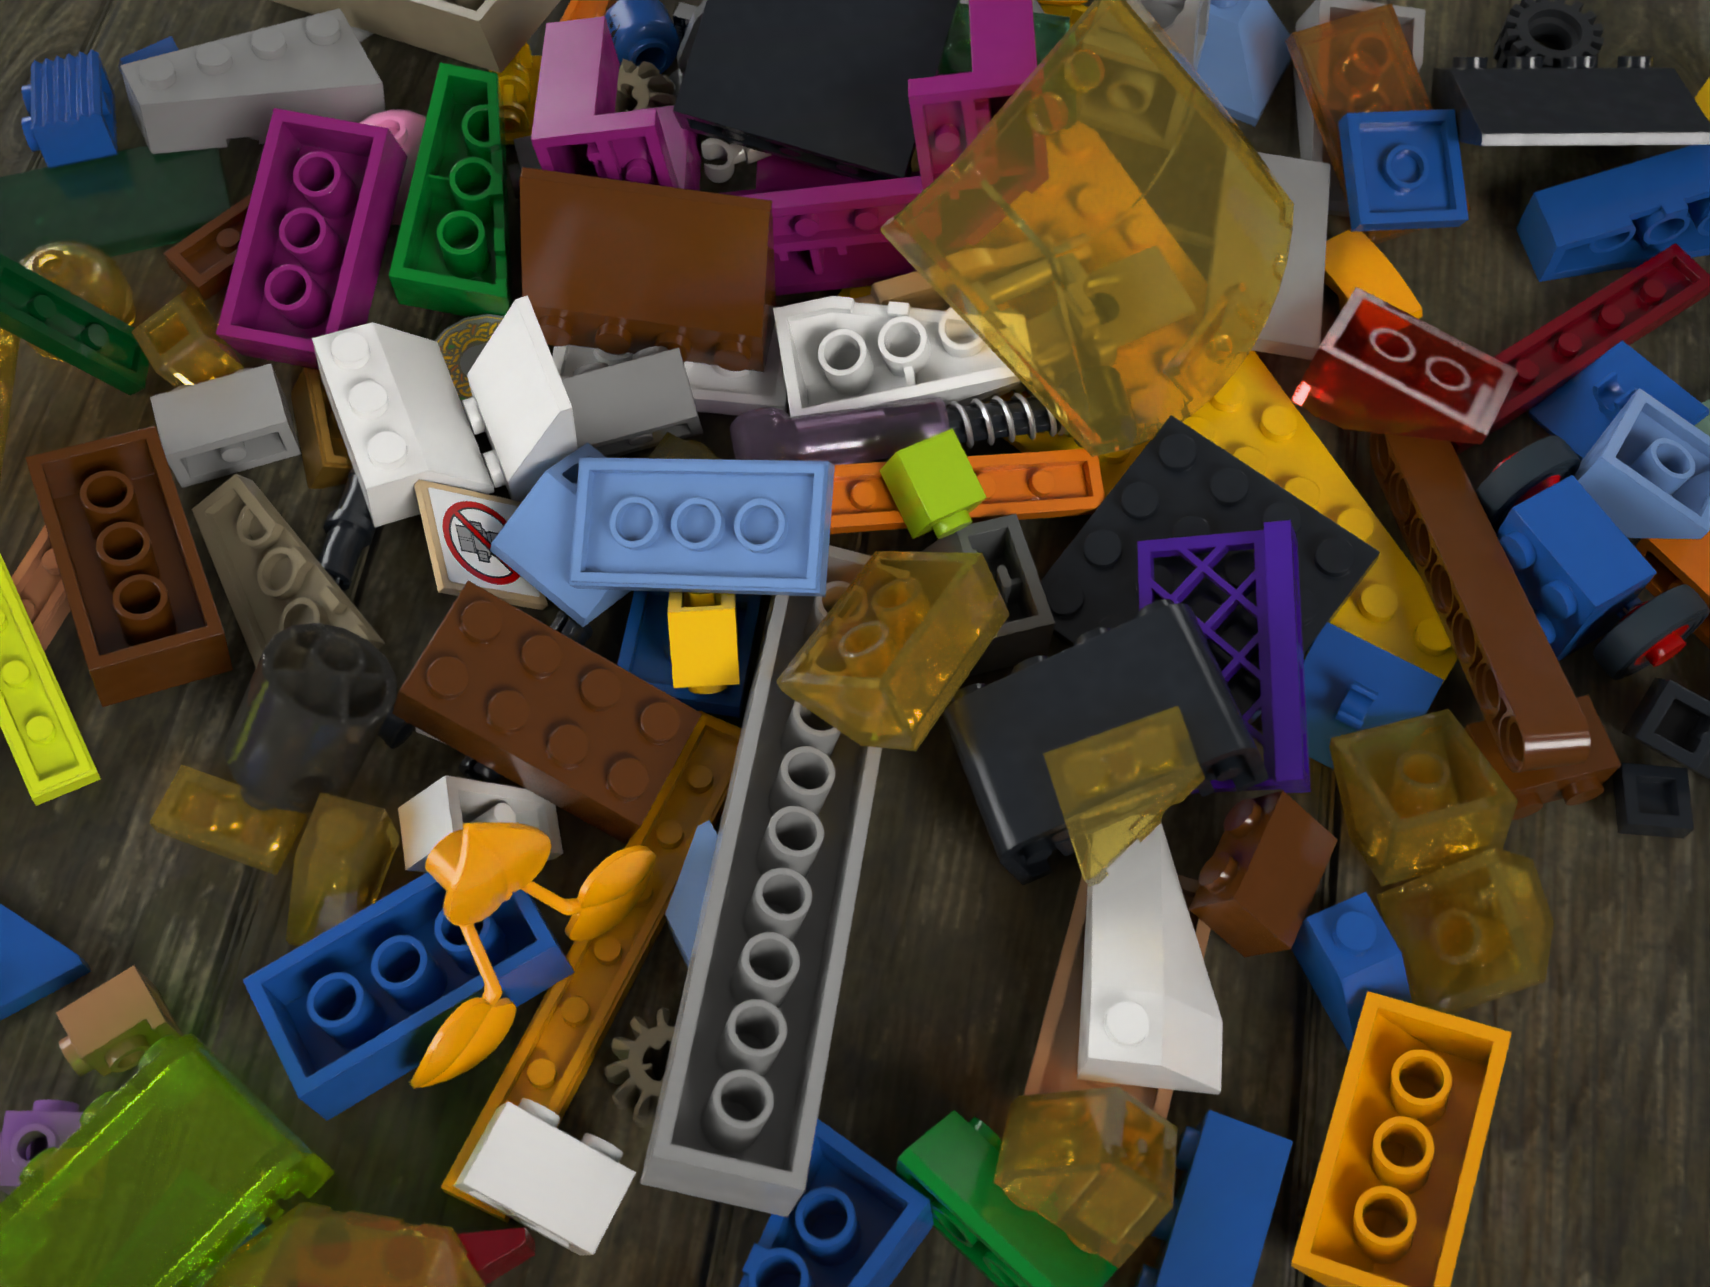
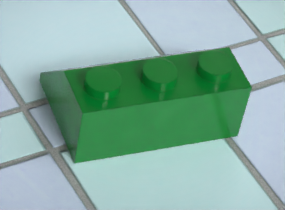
[895,1110,1120,1287]

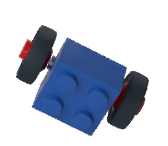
[1475,436,1710,680]

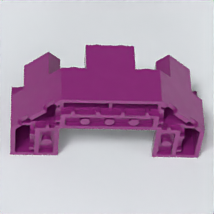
[531,0,1047,296]

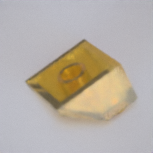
[1377,847,1554,1015]

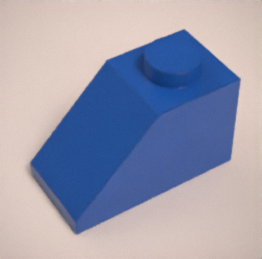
[1291,892,1412,1054]

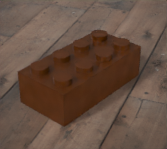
[25,426,233,707]
[392,580,702,844]

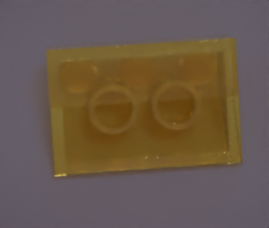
[776,551,1010,751]

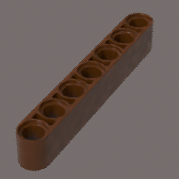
[1369,419,1591,773]

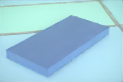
[569,458,835,597]

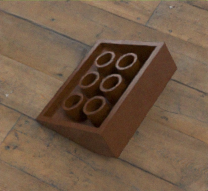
[520,167,776,372]

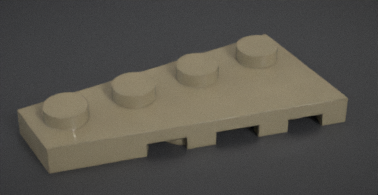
[192,474,385,716]

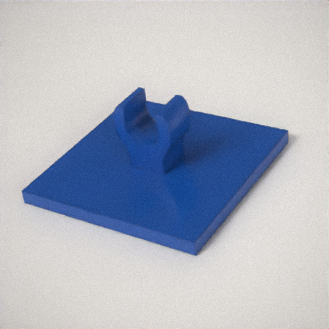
[1528,340,1709,461]
[1304,622,1444,795]

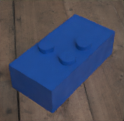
[243,872,575,1121]

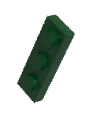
[0,253,155,396]

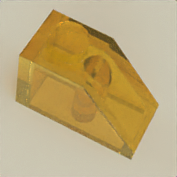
[286,792,400,947]

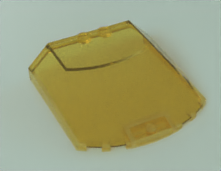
[880,0,1294,457]

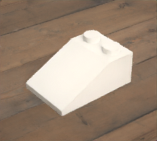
[462,295,578,502]

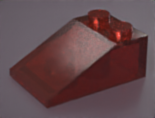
[1290,287,1518,444]

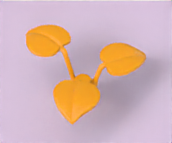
[409,822,657,1089]

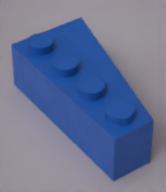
[1516,145,1710,282]
[739,1118,934,1287]

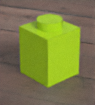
[879,428,987,539]

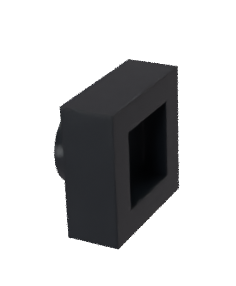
[1612,763,1694,839]

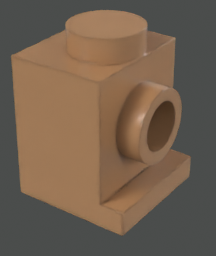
[56,965,186,1077]

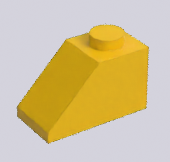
[667,592,740,694]

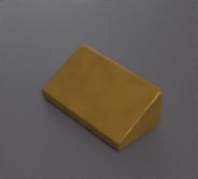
[291,367,353,489]

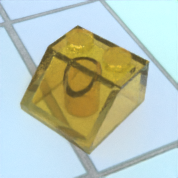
[1329,709,1518,886]

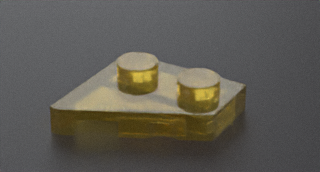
[1044,706,1205,887]

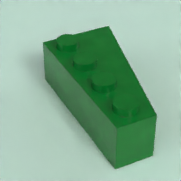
[389,63,513,317]

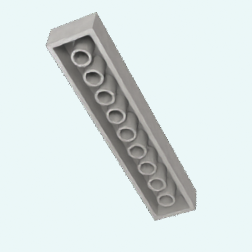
[640,545,914,1217]

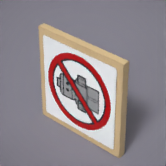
[414,479,548,610]

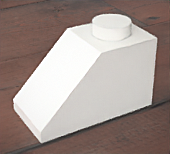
[398,775,563,873]

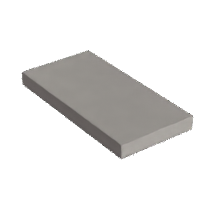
[1198,146,1331,360]

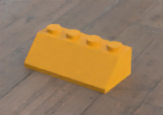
[1291,991,1512,1287]

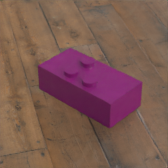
[216,108,408,369]

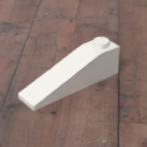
[773,296,1036,445]
[1077,816,1223,1095]

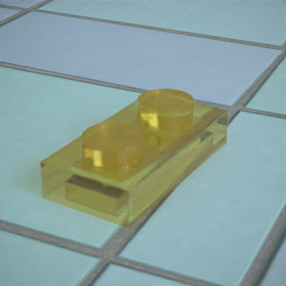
[149,765,307,876]

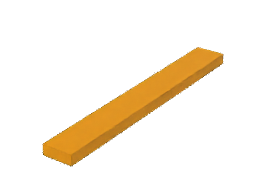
[440,711,742,1223]

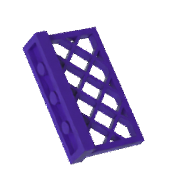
[1137,520,1311,794]

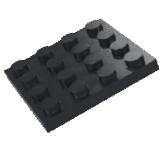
[1040,415,1380,726]

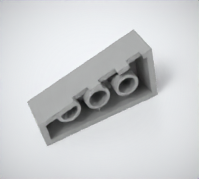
[120,8,385,154]

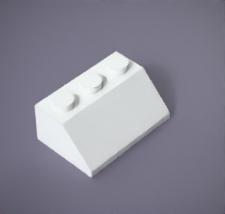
[312,322,494,527]

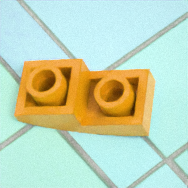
[1324,229,1423,342]

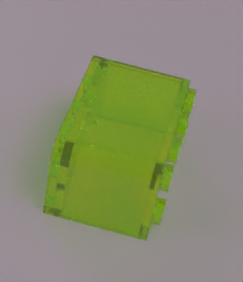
[0,1034,335,1287]

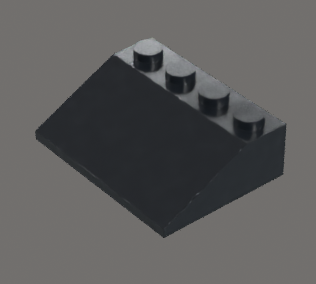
[1430,56,1710,146]

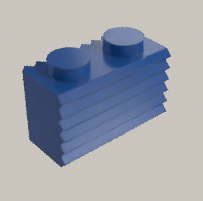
[22,49,118,169]

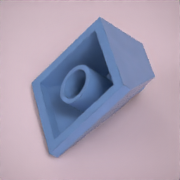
[1189,0,1295,126]
[1574,388,1710,539]

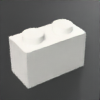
[454,1098,636,1256]

